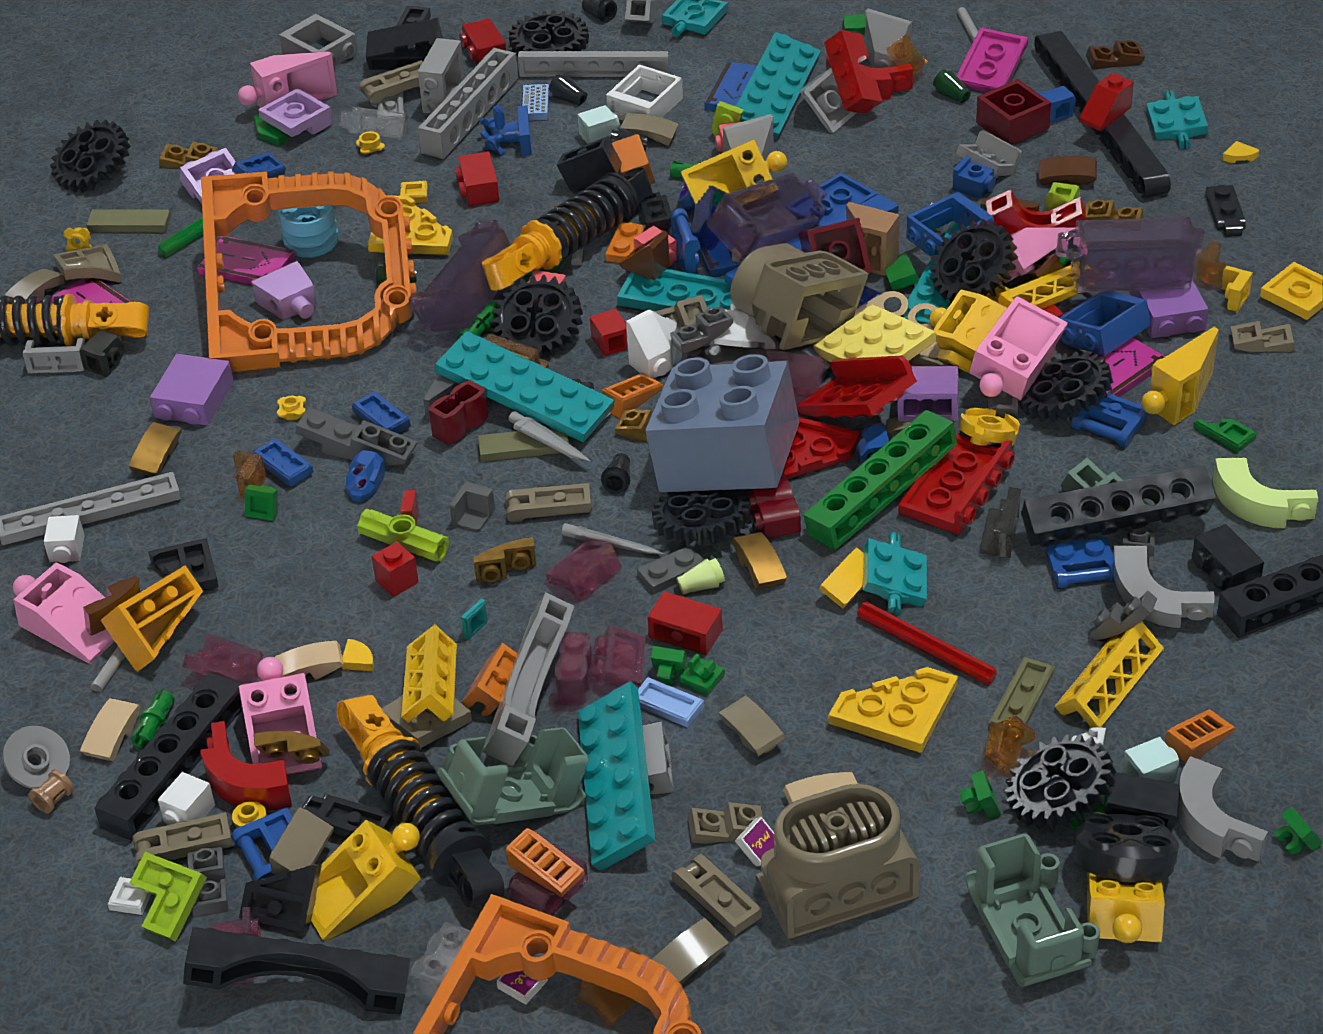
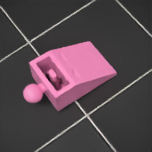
[238,52,338,108]
[1003,227,1079,283]
[969,296,1068,400]
[13,562,115,664]
[239,657,322,775]

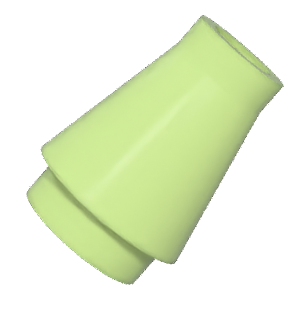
[676,558,725,595]

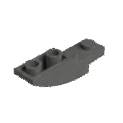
[295,407,417,466]

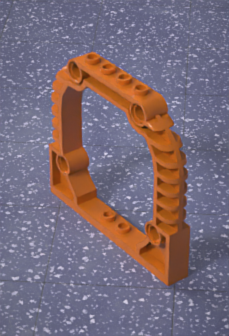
[201,171,417,372]
[413,894,701,1034]

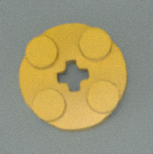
[959,408,1020,446]

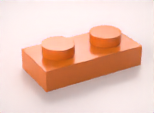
[605,222,646,263]

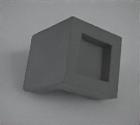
[450,482,495,532]

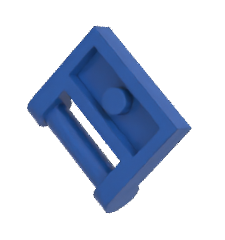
[671,208,700,274]
[1071,392,1149,448]
[1044,537,1115,589]
[231,808,292,880]

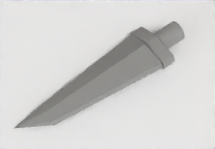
[509,411,590,461]
[561,523,664,554]

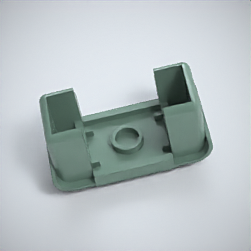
[438,727,589,825]
[966,834,1100,987]

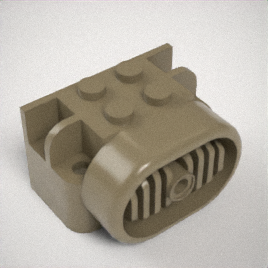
[730,243,869,350]
[756,784,920,940]

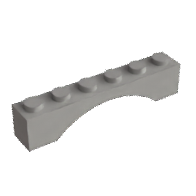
[482,592,574,766]

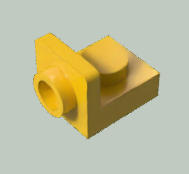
[1221,266,1253,312]

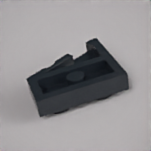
[148,538,219,591]
[239,864,322,933]

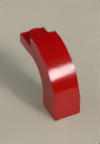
[826,54,913,99]
[986,189,1087,235]
[200,721,292,811]

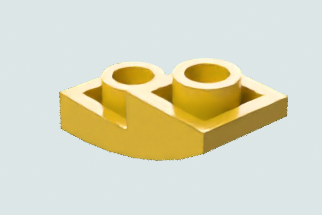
[819,547,864,609]

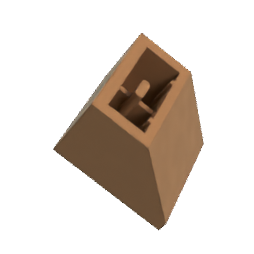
[846,202,900,276]

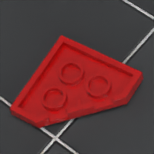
[781,417,861,479]

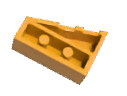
[100,565,203,672]

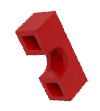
[824,30,883,114]

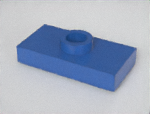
[232,152,286,178]
[352,391,411,433]
[252,438,314,487]

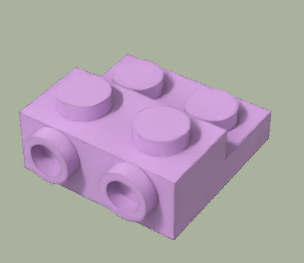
[258,88,333,137]
[179,148,236,204]

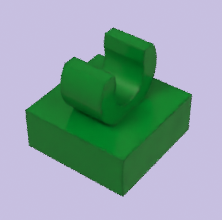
[245,484,278,521]
[650,646,688,686]
[680,653,725,696]
[959,770,1001,819]
[1274,807,1323,854]

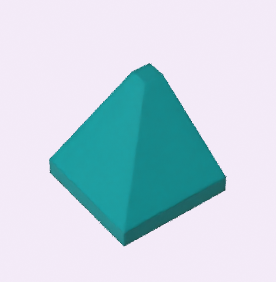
[461,598,488,640]

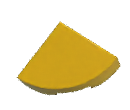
[1222,141,1260,163]
[937,349,972,373]
[342,639,374,672]

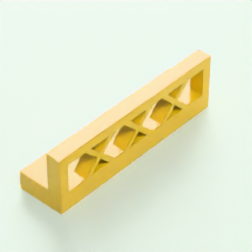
[998,261,1106,309]
[1054,621,1164,728]
[401,624,457,723]

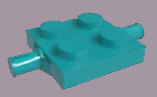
[662,0,728,37]
[1146,90,1208,149]
[863,532,927,616]

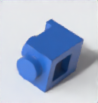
[1036,86,1076,123]
[952,156,996,199]

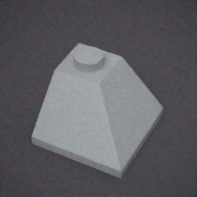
[865,9,912,68]
[800,68,856,134]
[723,114,774,181]

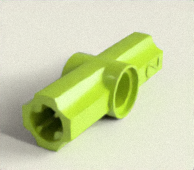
[357,508,449,562]

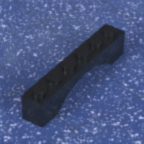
[183,927,410,1014]

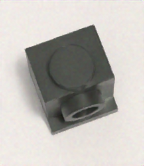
[80,330,125,377]

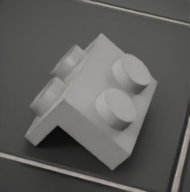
[956,131,1022,178]

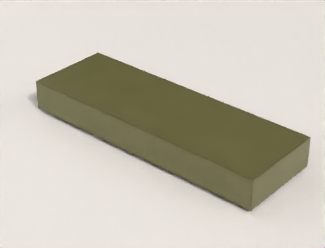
[86,209,171,233]
[478,427,569,462]
[988,657,1055,739]

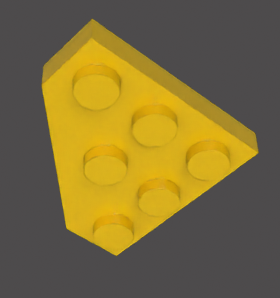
[368,195,453,255]
[828,667,958,753]

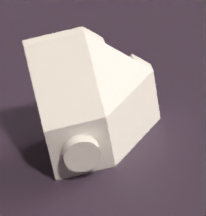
[714,304,780,349]
[626,309,677,379]

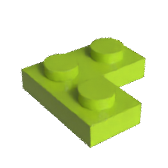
[129,852,207,942]

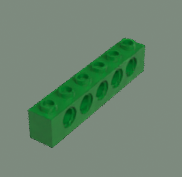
[803,410,958,550]

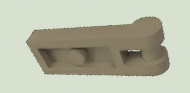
[359,60,423,104]
[505,483,592,523]
[132,812,233,866]
[671,854,762,936]

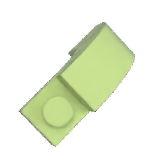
[1213,458,1318,528]

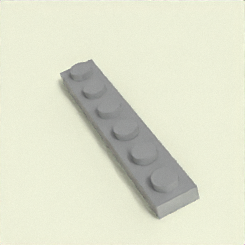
[518,51,669,77]
[0,472,181,546]

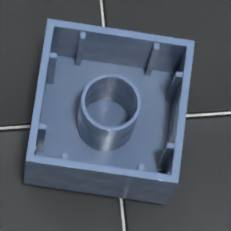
[645,354,799,492]

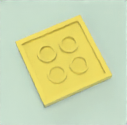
[813,304,936,362]

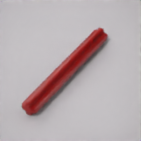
[857,602,997,685]

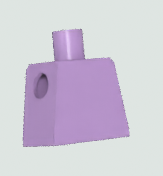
[251,261,317,320]

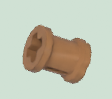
[28,769,74,814]

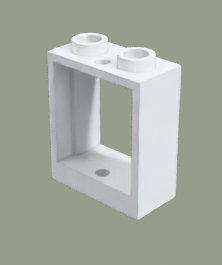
[606,65,683,120]

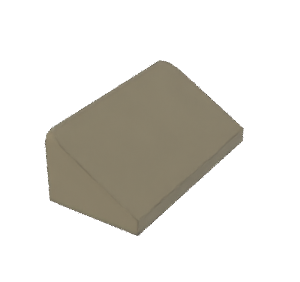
[269,807,334,874]

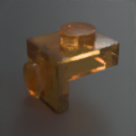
[886,35,928,74]
[1196,240,1227,287]
[233,451,266,498]
[984,715,1037,775]

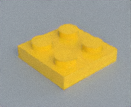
[1260,262,1323,320]

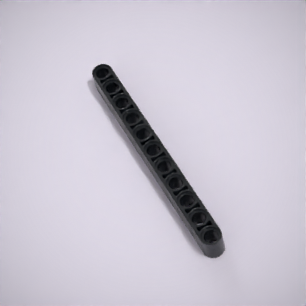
[1034,31,1171,198]

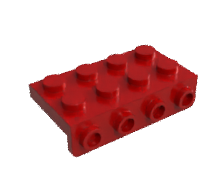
[796,356,917,418]
[898,434,1015,535]

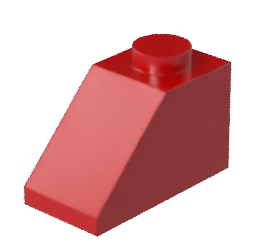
[1079,72,1134,131]

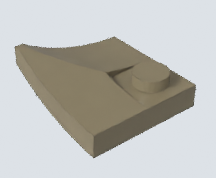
[53,244,122,283]
[381,695,472,748]

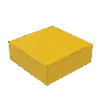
[400,181,428,203]

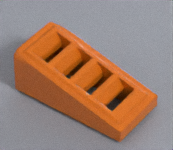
[602,373,663,419]
[1165,709,1235,763]
[506,828,585,897]

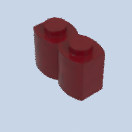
[429,380,488,445]
[746,477,801,539]

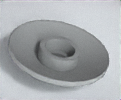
[2,726,70,789]

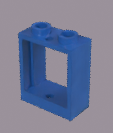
[906,192,994,257]
[1060,289,1151,356]

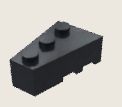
[366,18,443,70]

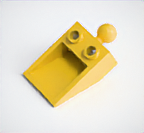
[681,139,788,220]
[929,290,1007,362]
[1141,327,1219,425]
[311,820,421,941]
[1087,872,1165,943]

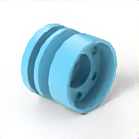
[277,205,339,258]

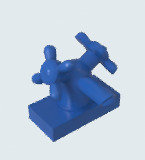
[480,105,532,156]

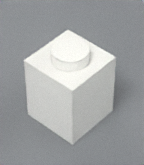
[44,515,85,563]
[158,772,215,825]

